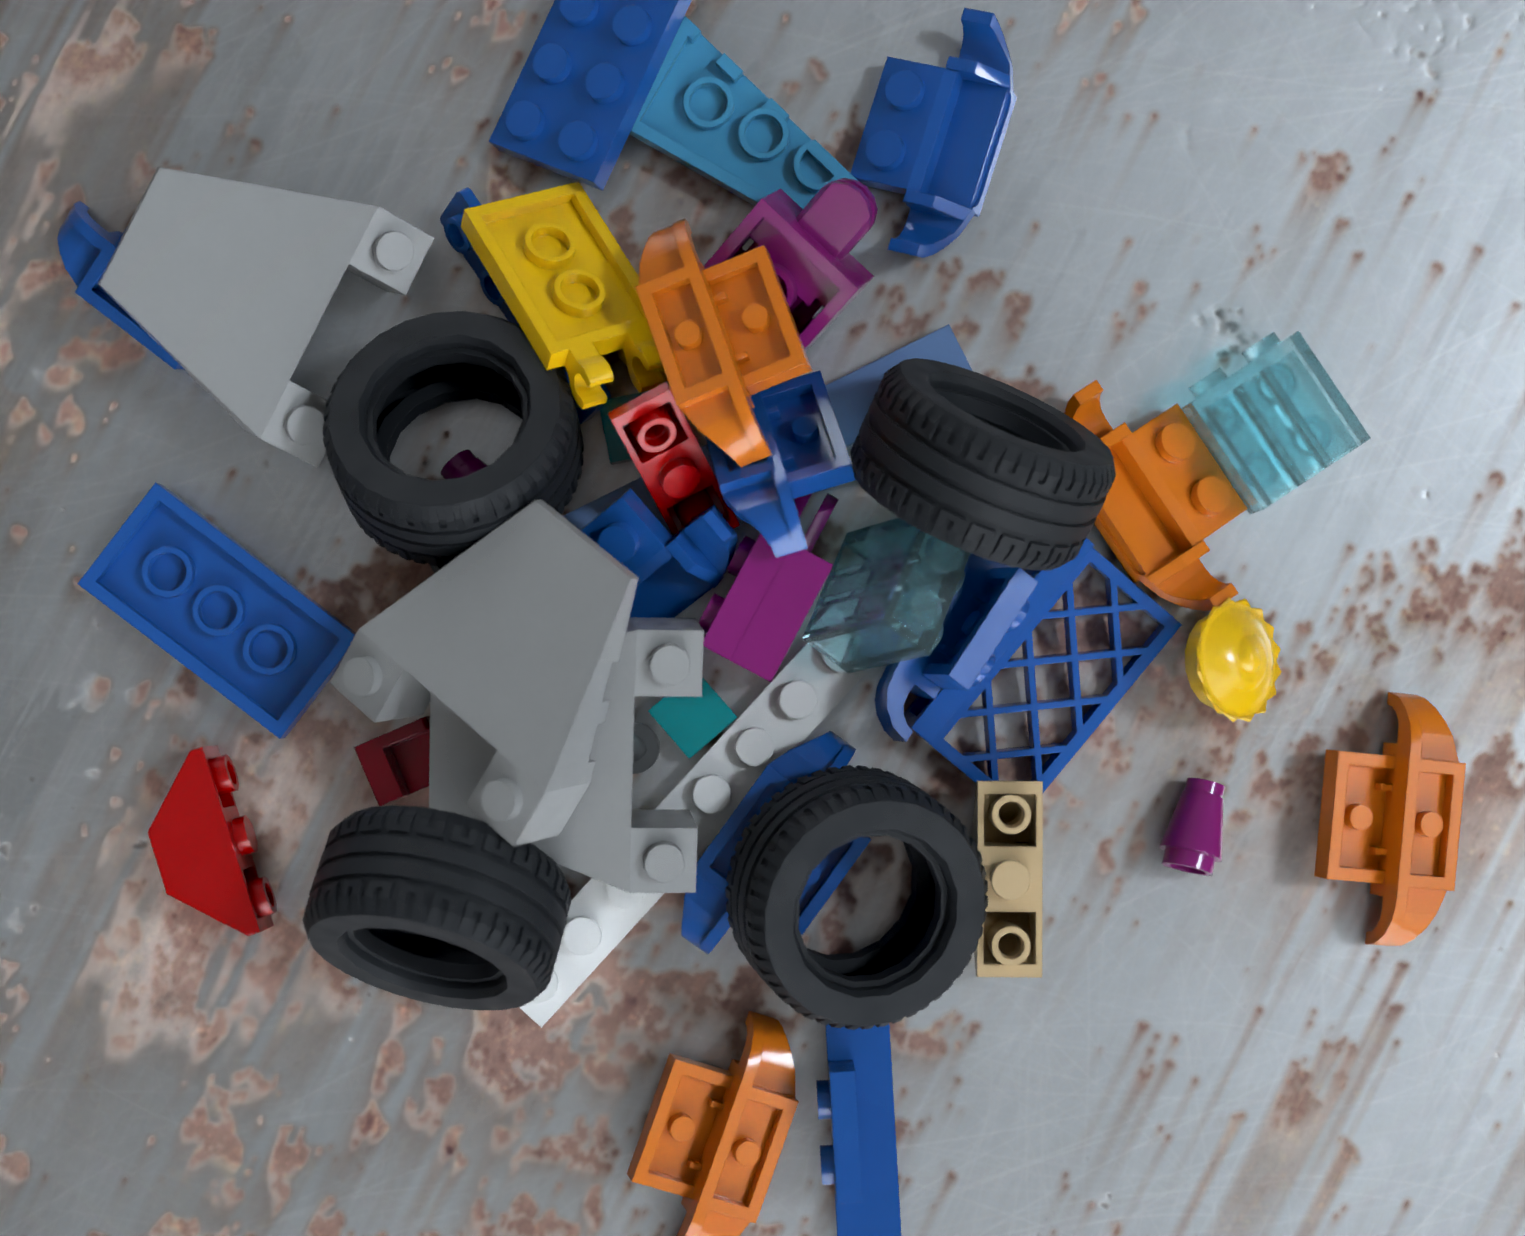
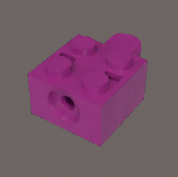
[704,178,878,352]
[698,493,839,682]

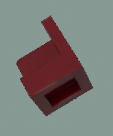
[354,716,430,806]

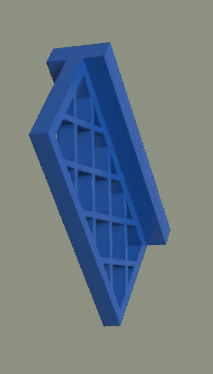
[904,538,1182,793]

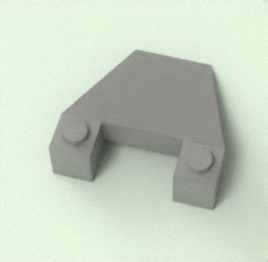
[98,167,435,468]
[330,500,638,847]
[429,617,704,893]

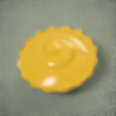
[1185,598,1282,723]

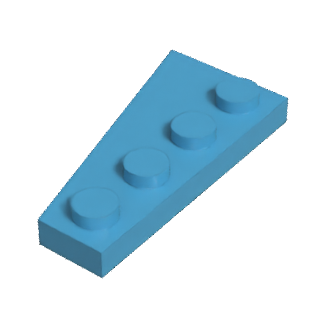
[629,16,874,209]

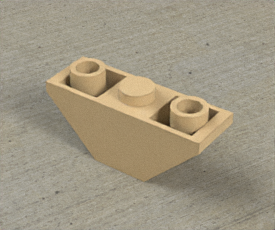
[971,780,1043,978]

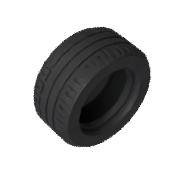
[322,311,584,567]
[850,358,1116,570]
[725,765,988,1030]
[302,805,572,1011]

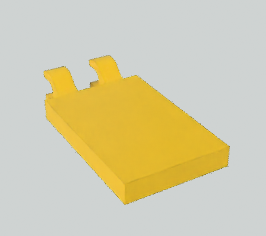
[461,181,665,409]

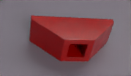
[607,382,740,535]
[148,745,277,936]

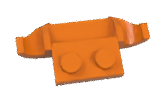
[635,218,812,467]
[1064,380,1248,611]
[1314,692,1466,946]
[627,1011,799,1236]

